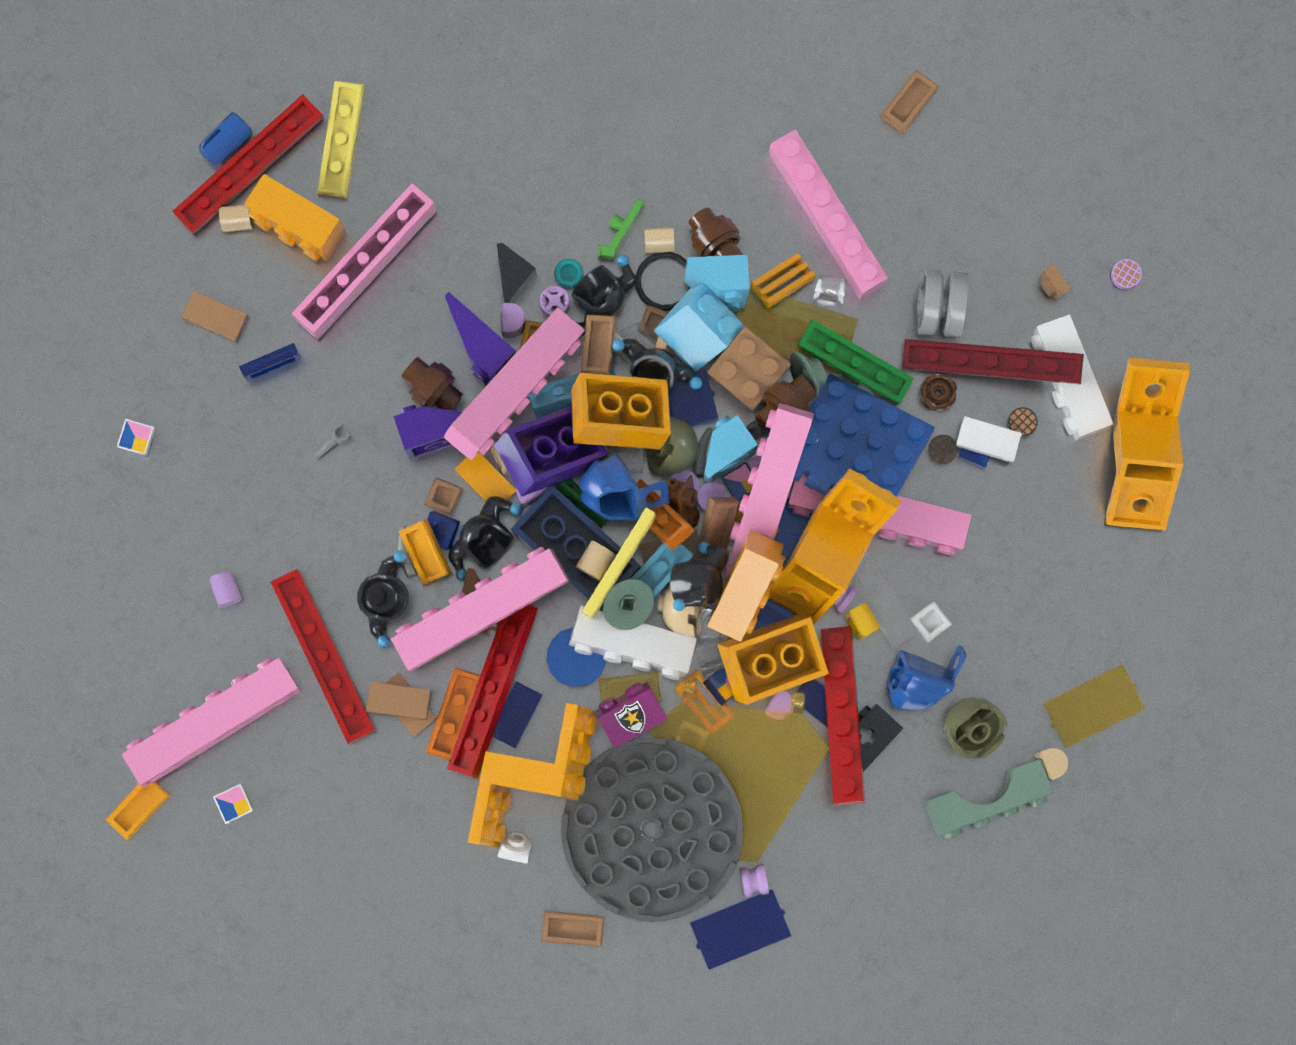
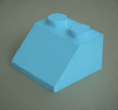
[684,255,750,312]
[654,284,745,372]
[703,415,758,484]

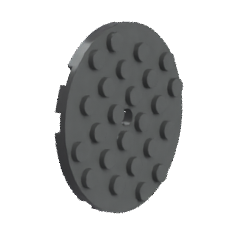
[561,738,744,922]

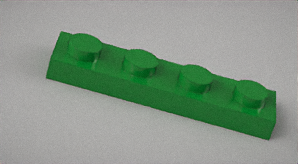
[796,319,914,405]

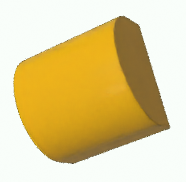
[844,602,881,641]

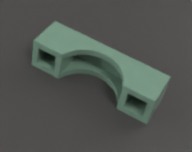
[924,759,1053,839]

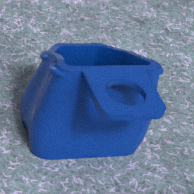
[579,453,669,522]
[887,645,967,710]

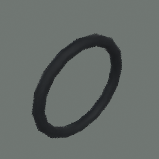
[635,252,691,311]

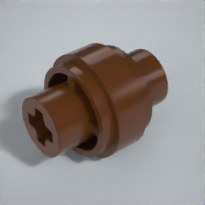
[688,207,743,257]
[401,356,464,410]
[755,376,816,434]

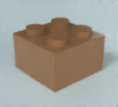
[707,327,791,411]

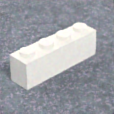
[1031,314,1113,441]
[569,605,697,680]

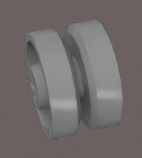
[917,269,968,338]

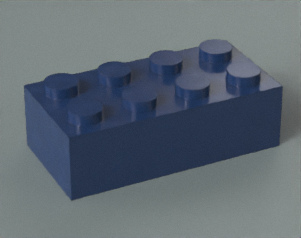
[511,485,641,611]

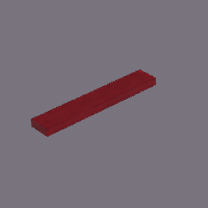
[902,339,1084,385]

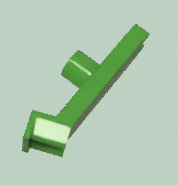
[598,199,644,260]

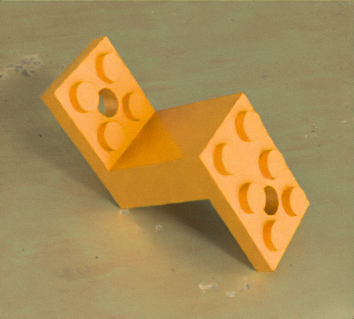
[1105,357,1190,531]
[768,469,902,625]
[468,703,597,848]

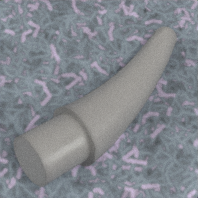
[692,427,713,478]
[398,526,418,578]

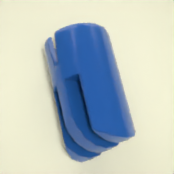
[199,112,252,164]

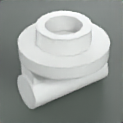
[498,832,531,864]

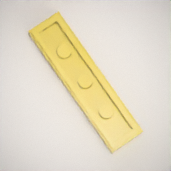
[317,81,365,200]
[582,508,656,619]

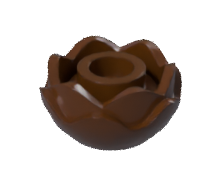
[920,373,957,410]

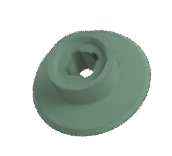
[789,352,826,402]
[603,579,654,630]

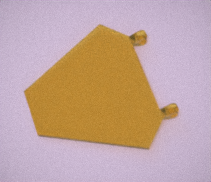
[650,680,829,862]

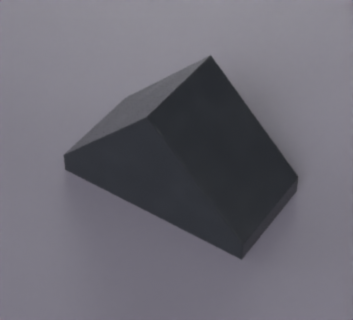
[497,243,537,303]

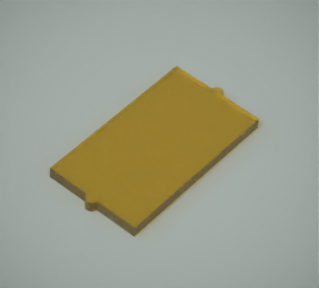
[1043,665,1145,748]

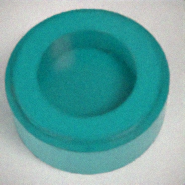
[554,259,584,290]

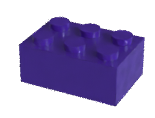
[494,406,608,497]

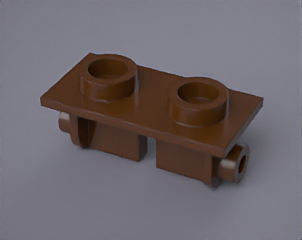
[666,475,700,527]

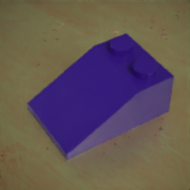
[445,292,516,386]
[393,405,462,459]

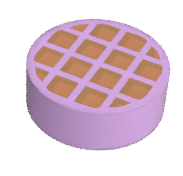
[1111,259,1142,290]

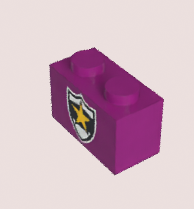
[595,681,668,749]

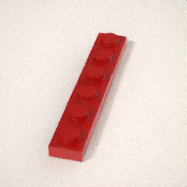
[172,94,324,235]
[270,569,376,744]
[447,605,538,779]
[821,626,866,807]

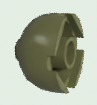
[647,417,701,476]
[945,697,1007,759]

